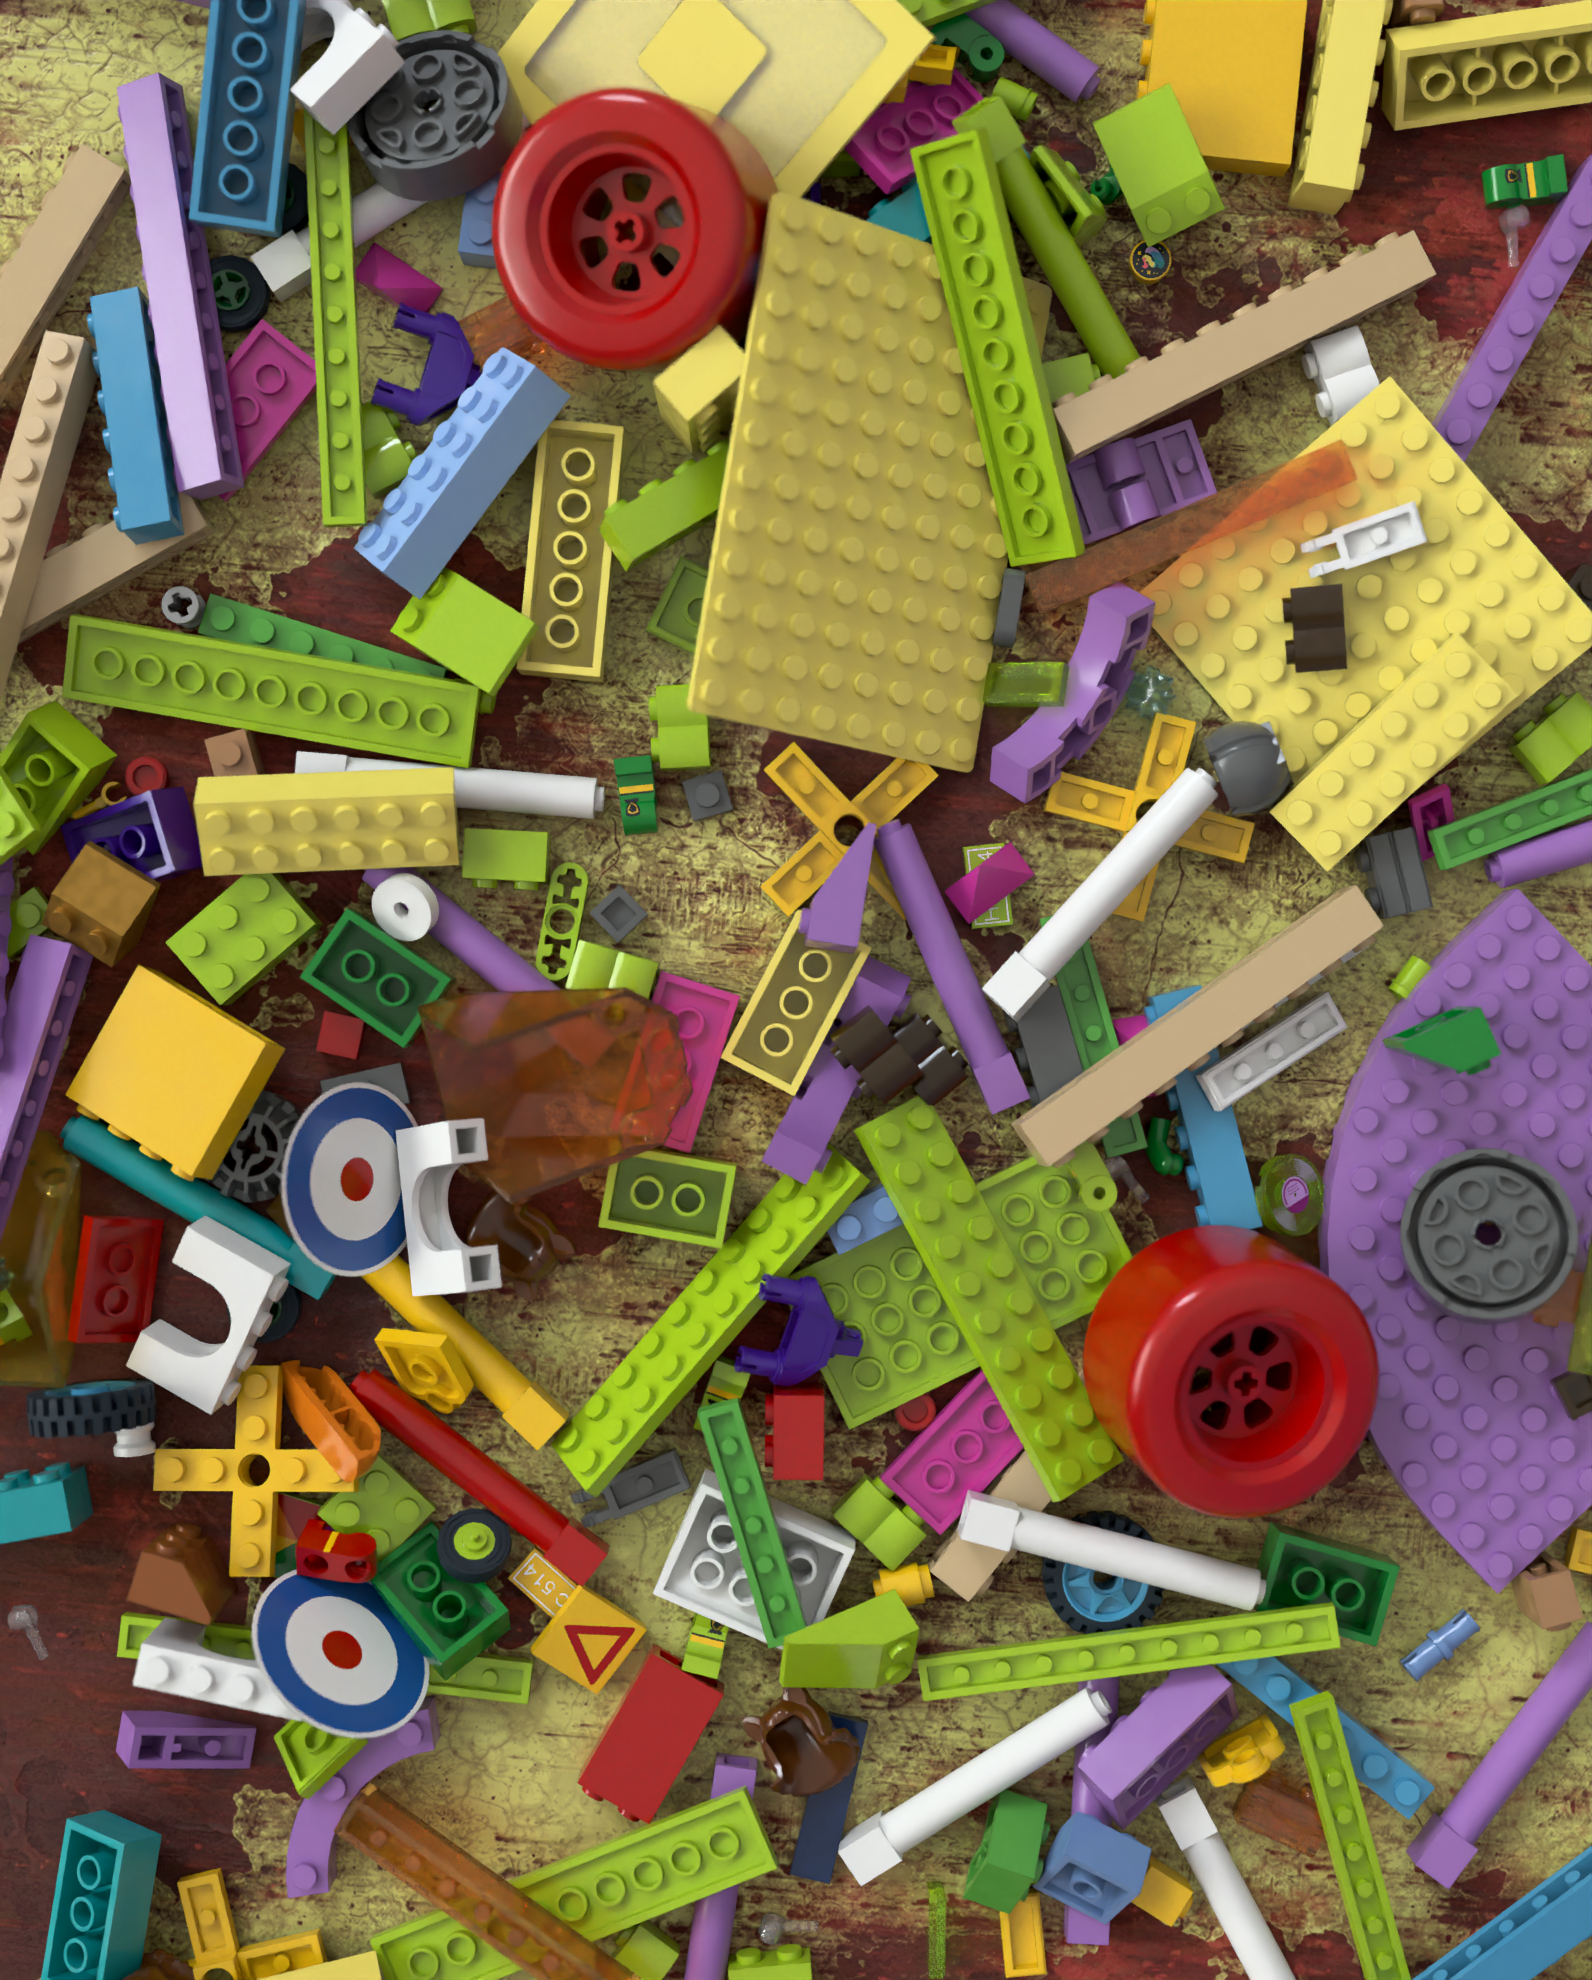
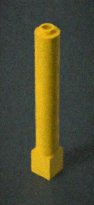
[360,1255,569,1451]

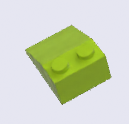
[1093,83,1225,248]
[1029,145,1108,247]
[390,567,540,697]
[0,700,117,855]
[779,1589,920,1689]

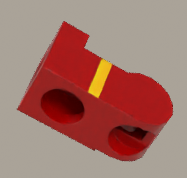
[295,1519,377,1583]

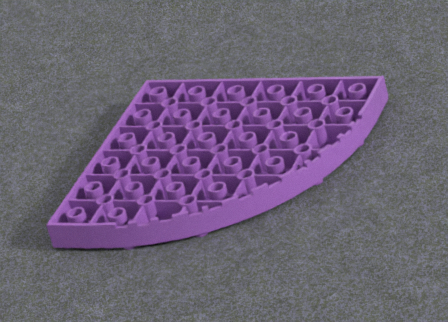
[1317,889,1592,1594]

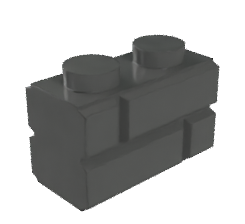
[1354,827,1433,919]

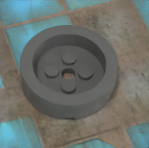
[347,30,523,201]
[1400,1148,1578,1325]

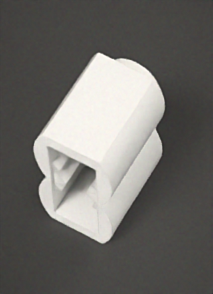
[1302,325,1380,426]

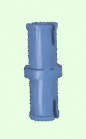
[1399,1609,1480,1682]

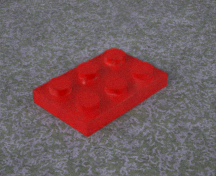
[67,1215,164,1343]

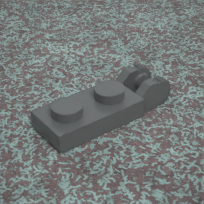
[570,1447,691,1528]

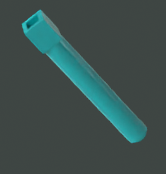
[60,1114,337,1300]

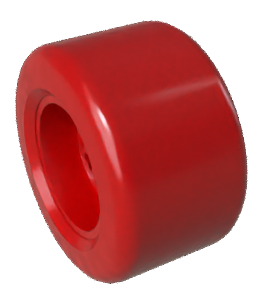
[492,87,778,373]
[1083,1225,1380,1519]

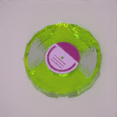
[1255,1153,1324,1237]

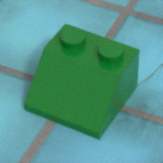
[1382,1006,1501,1075]

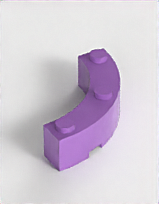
[990,581,1156,804]
[762,955,912,1184]
[286,1695,441,1898]

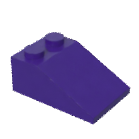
[61,787,203,883]

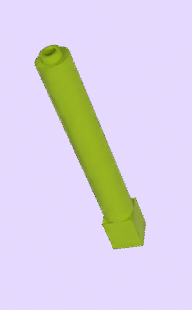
[952,96,1141,379]

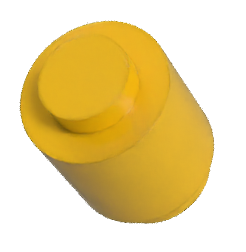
[872,1562,935,1607]

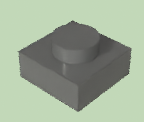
[682,770,733,822]
[590,885,648,943]

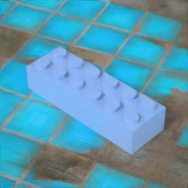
[354,347,571,599]

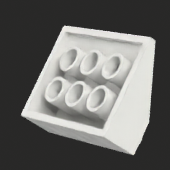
[653,1468,856,1650]

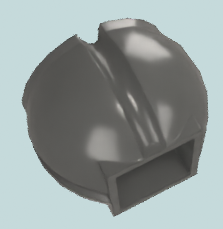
[1203,721,1294,818]

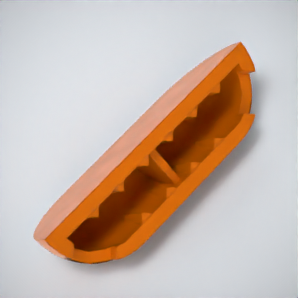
[281,1360,381,1482]

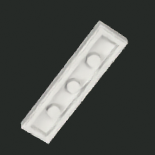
[1195,992,1348,1111]

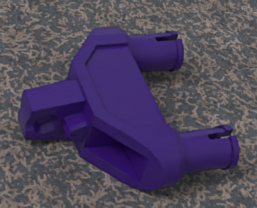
[371,302,482,426]
[734,1273,863,1386]

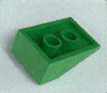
[369,1522,511,1681]

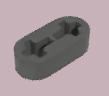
[992,568,1026,648]

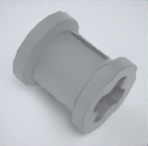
[161,586,207,629]

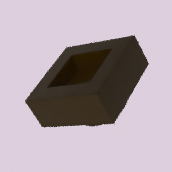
[1550,1362,1592,1420]

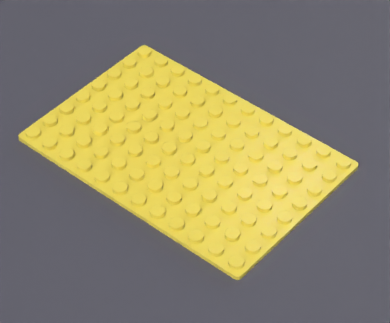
[687,192,1052,773]

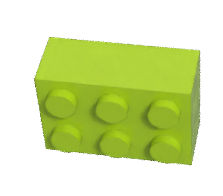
[165,873,324,1006]
[598,1141,737,1249]

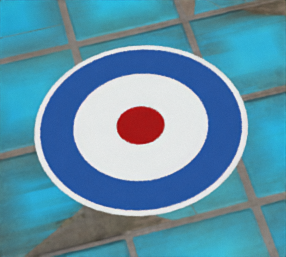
[282,1082,418,1277]
[252,1569,429,1738]

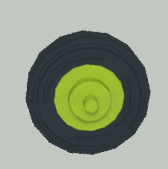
[437,1508,512,1584]

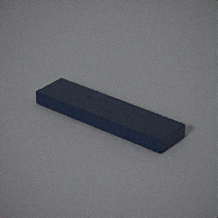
[790,1711,868,1884]

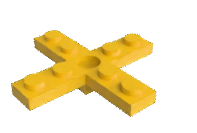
[1044,712,1255,922]
[760,742,939,921]
[153,1366,359,1577]
[177,1868,328,1980]

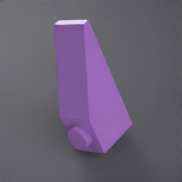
[798,823,876,954]
[116,1711,257,1769]

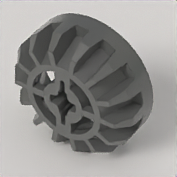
[206,1090,303,1203]

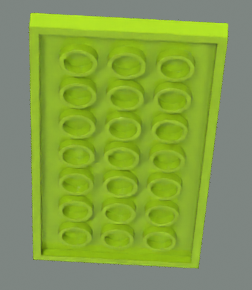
[787,1155,1132,1430]

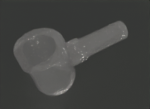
[1499,205,1530,268]
[1103,1155,1150,1203]
[8,1604,49,1660]
[758,1912,818,1945]

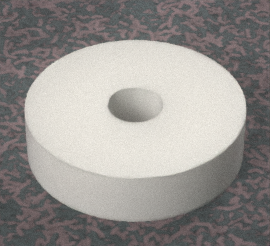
[372,873,439,941]

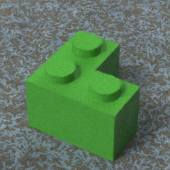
[963,1789,1050,1914]

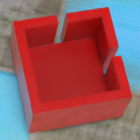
[765,1382,824,1480]

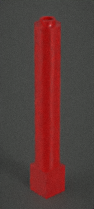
[348,1368,610,1587]

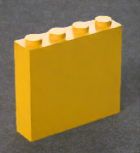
[1135,0,1307,177]
[65,964,286,1181]

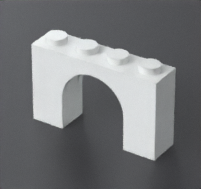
[290,0,405,135]
[395,1118,502,1296]
[126,1215,291,1415]
[133,1618,302,1721]

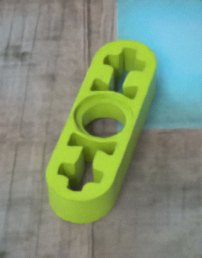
[536,862,590,981]

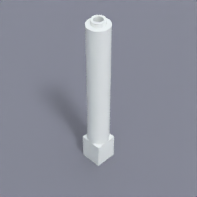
[251,111,530,302]
[295,751,605,819]
[982,768,1218,1022]
[957,1490,1266,1611]
[838,1687,1112,1886]
[1155,1775,1296,1980]

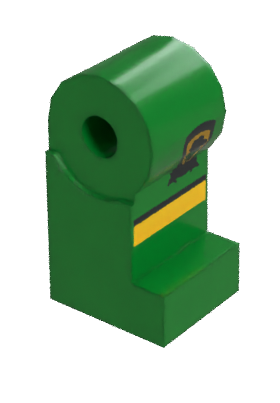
[930,13,1005,83]
[1481,154,1568,209]
[613,755,658,836]

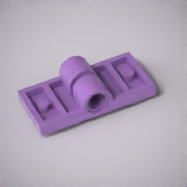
[1066,419,1219,546]

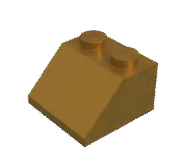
[42,841,161,967]

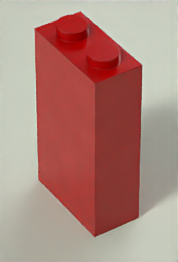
[577,1644,725,1824]

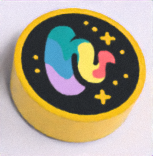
[1128,240,1172,284]

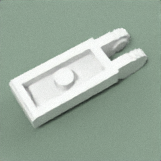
[1300,501,1428,578]

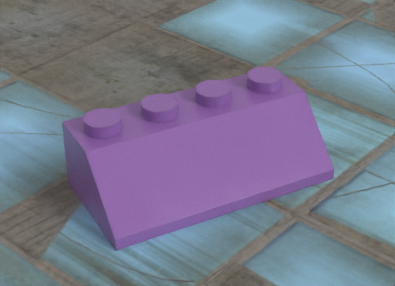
[1077,1665,1239,1830]

